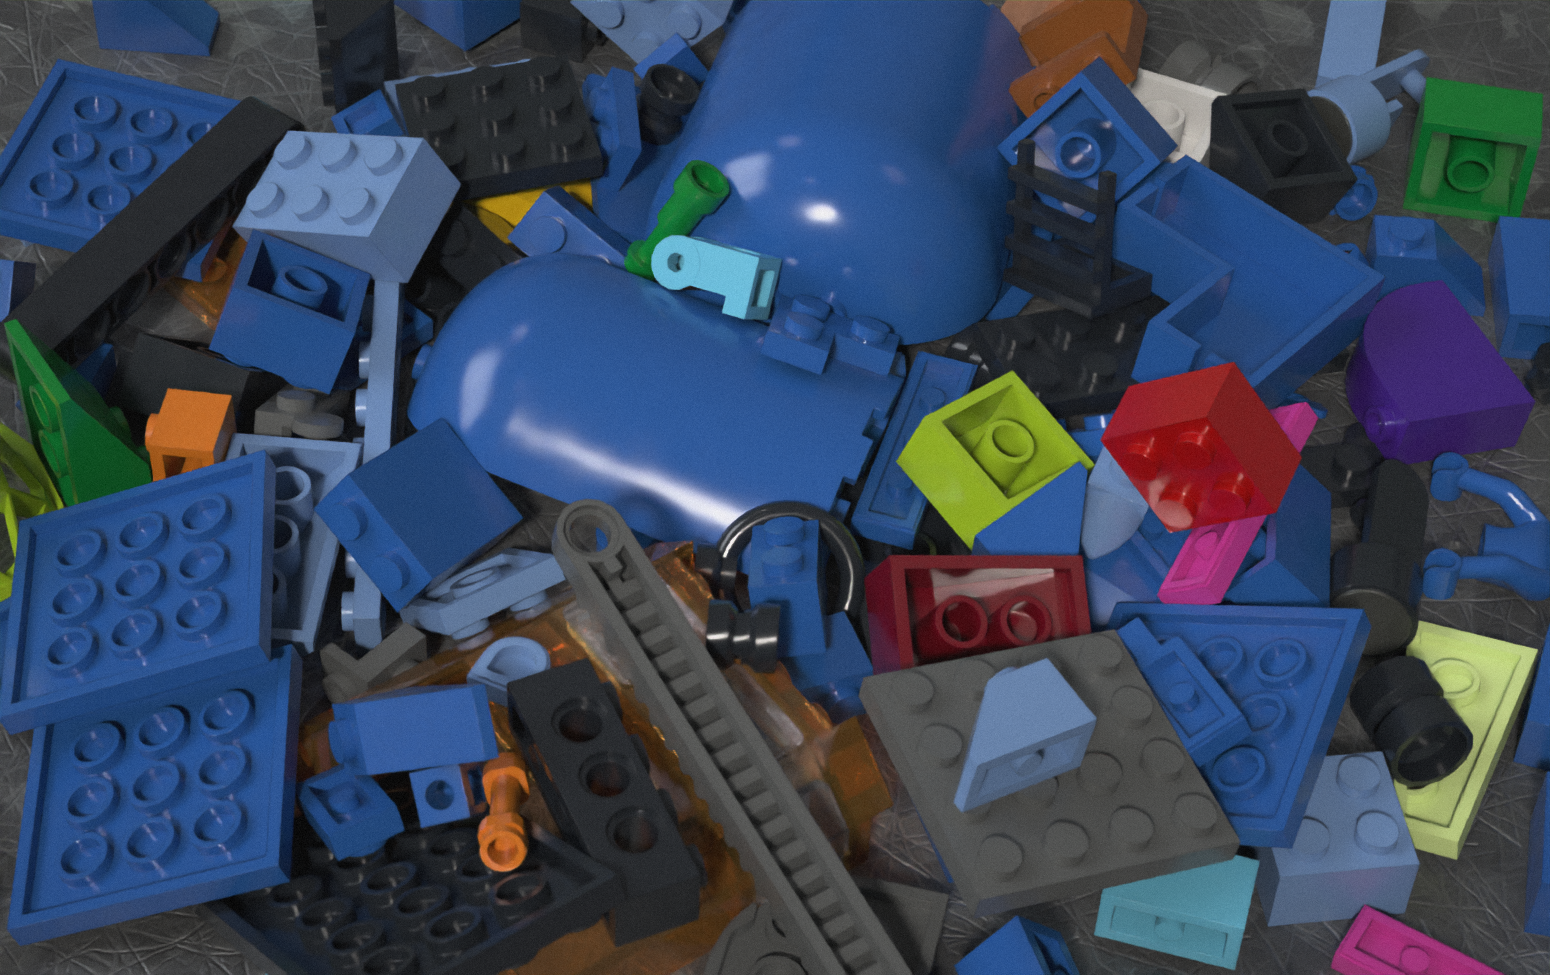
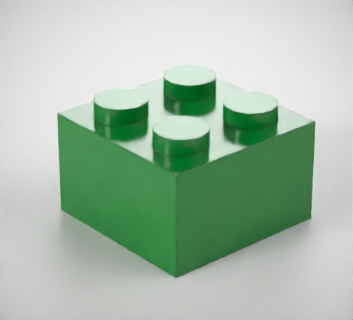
[1402,77,1543,223]

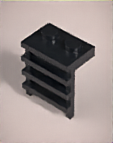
[1003,138,1152,319]

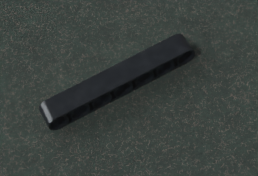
[0,96,306,386]

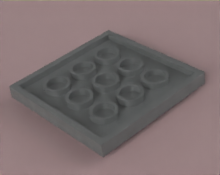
[859,629,1241,918]

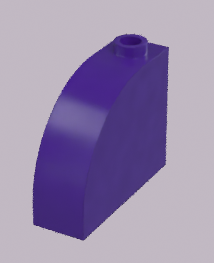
[1345,280,1536,465]

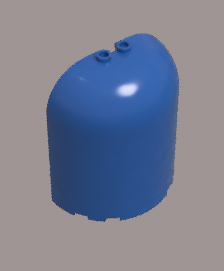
[644,0,1036,345]

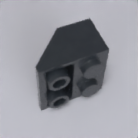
[312,0,400,114]
[405,201,529,340]

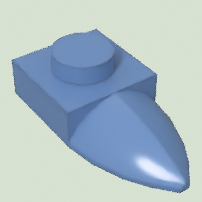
[1080,446,1149,560]

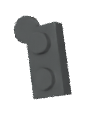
[254,383,350,441]

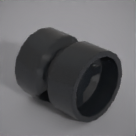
[1350,656,1473,787]

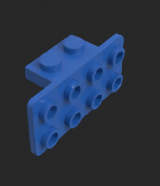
[582,67,691,244]

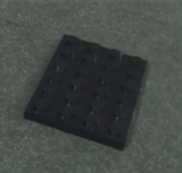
[187,769,627,975]

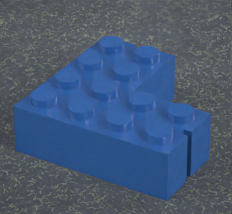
[1112,155,1386,410]

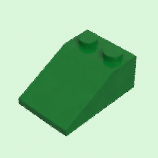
[4,319,153,507]

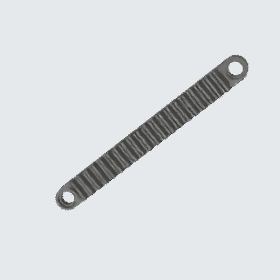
[551,499,913,975]

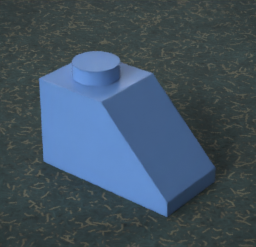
[954,658,1097,813]

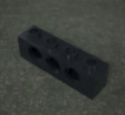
[507,657,708,948]

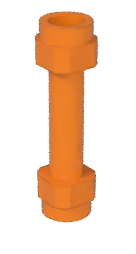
[478,752,530,872]

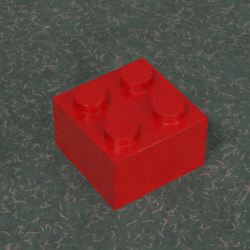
[1100,362,1302,533]

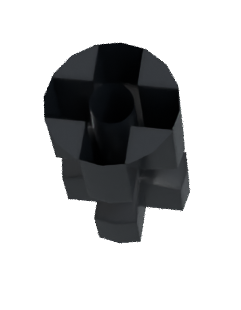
[1524,342,1550,405]

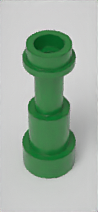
[624,160,729,281]

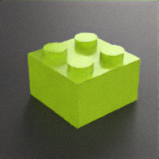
[896,370,1095,551]

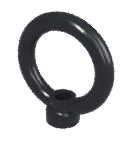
[692,501,866,625]

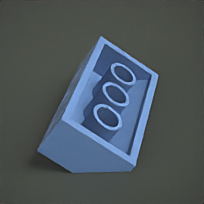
[225,433,362,658]

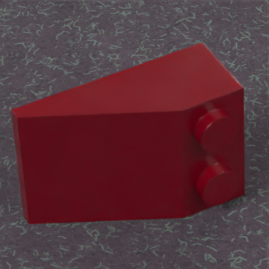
[864,555,1091,675]

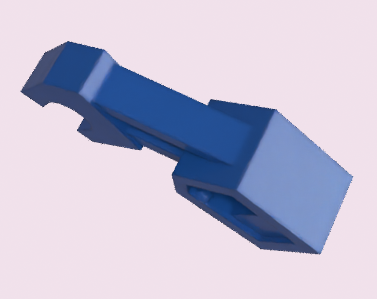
[409,761,489,828]

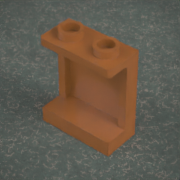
[1009,0,1148,118]

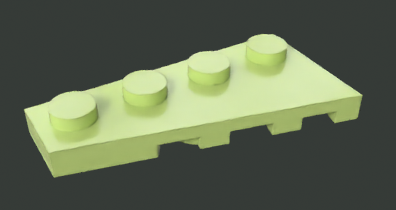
[1393,620,1538,860]

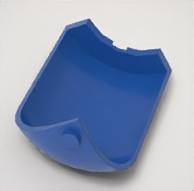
[407,253,904,575]

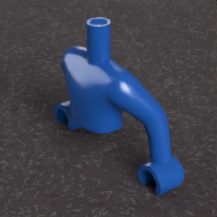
[1423,452,1550,601]

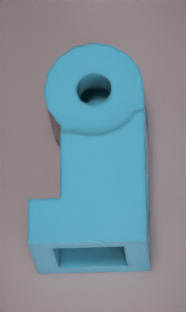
[651,235,782,320]

